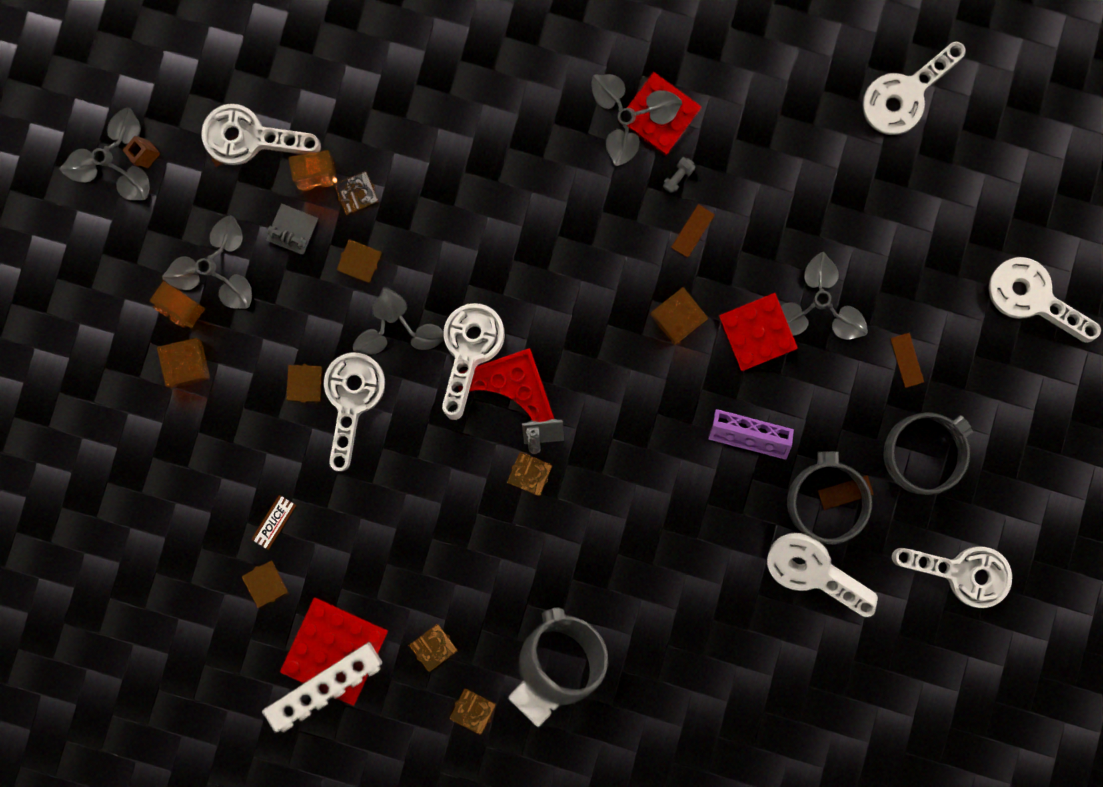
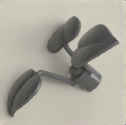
[592,74,682,166]
[60,107,150,200]
[162,215,252,309]
[781,252,868,340]
[353,288,444,355]

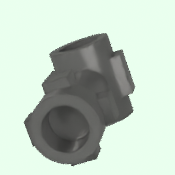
[663,157,696,193]

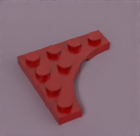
[458,348,554,422]

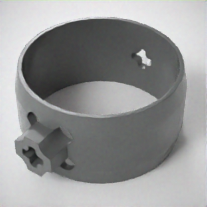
[884,413,973,495]
[787,452,872,544]
[519,608,607,705]

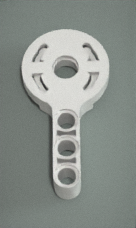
[863,42,965,135]
[202,104,321,165]
[989,257,1101,342]
[443,304,505,420]
[324,353,385,471]
[767,533,878,617]
[892,547,1012,608]

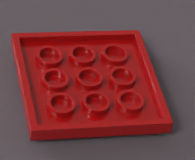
[280,597,388,706]

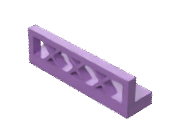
[709,409,794,459]

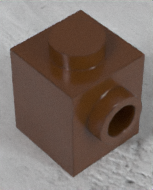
[123,136,160,168]

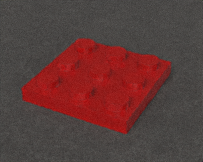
[618,72,702,155]
[719,293,798,371]

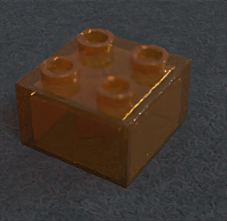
[289,150,338,191]
[150,281,205,328]
[650,287,709,345]
[157,338,210,388]

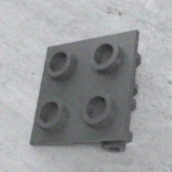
[266,204,318,255]
[522,419,564,454]

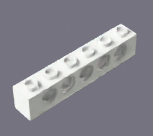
[263,642,383,732]

